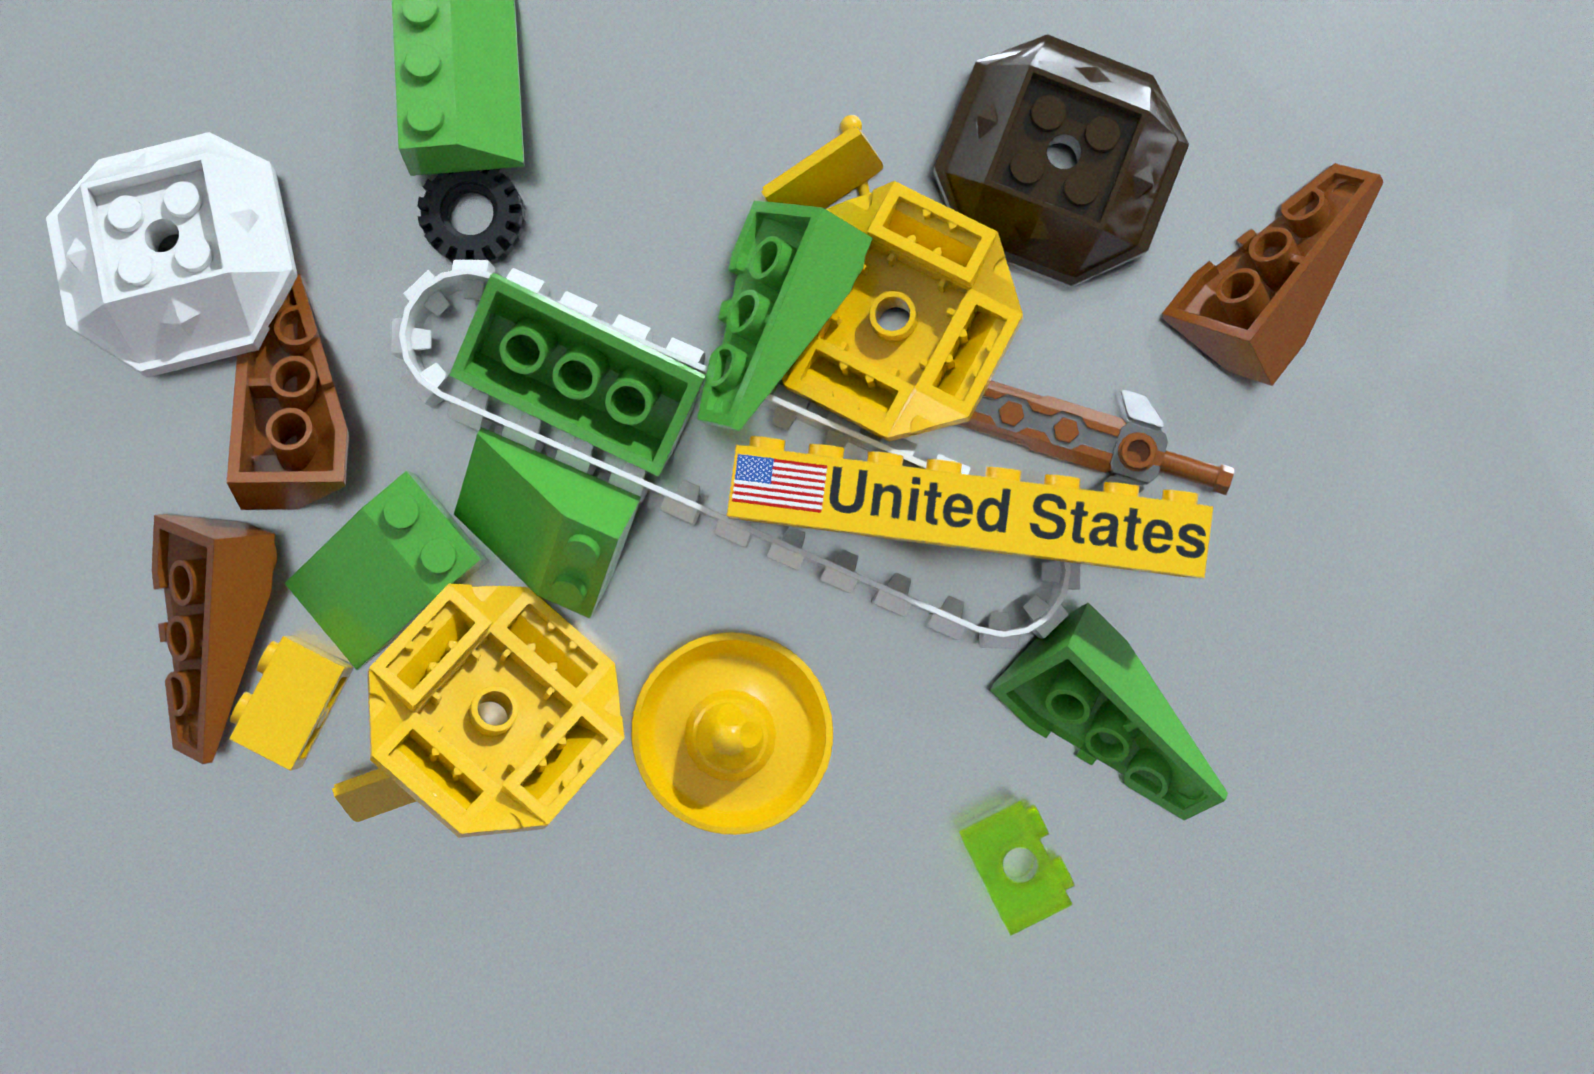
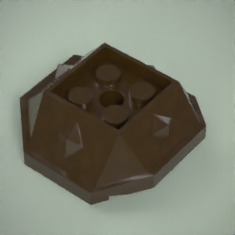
[933,34,1189,289]

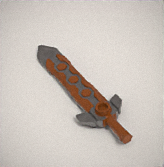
[957,380,1235,495]

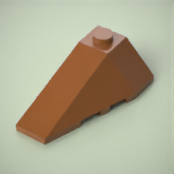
[226,274,349,510]
[152,514,277,764]

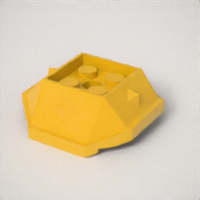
[782,181,1024,442]
[367,584,625,838]

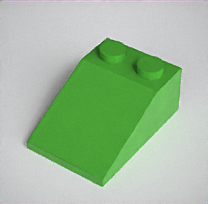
[454,427,641,619]
[284,471,489,670]

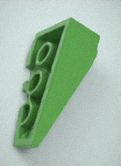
[697,200,873,431]
[990,602,1228,821]

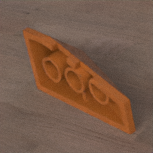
[1162,163,1384,386]

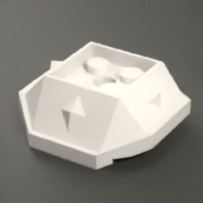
[46,132,298,378]

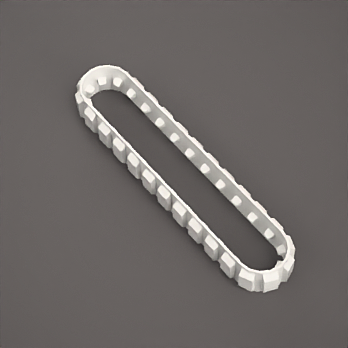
[391,260,1080,649]

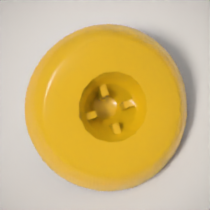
[631,632,833,835]

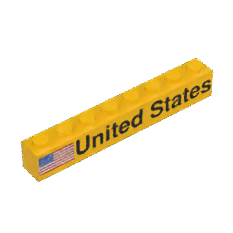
[727,436,1214,579]

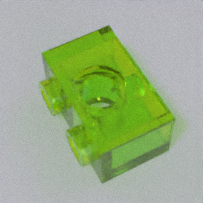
[955,796,1075,936]

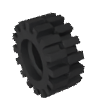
[417,169,525,264]

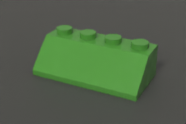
[392,0,525,176]
[449,272,706,477]

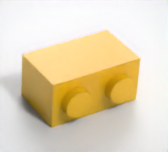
[229,635,354,771]

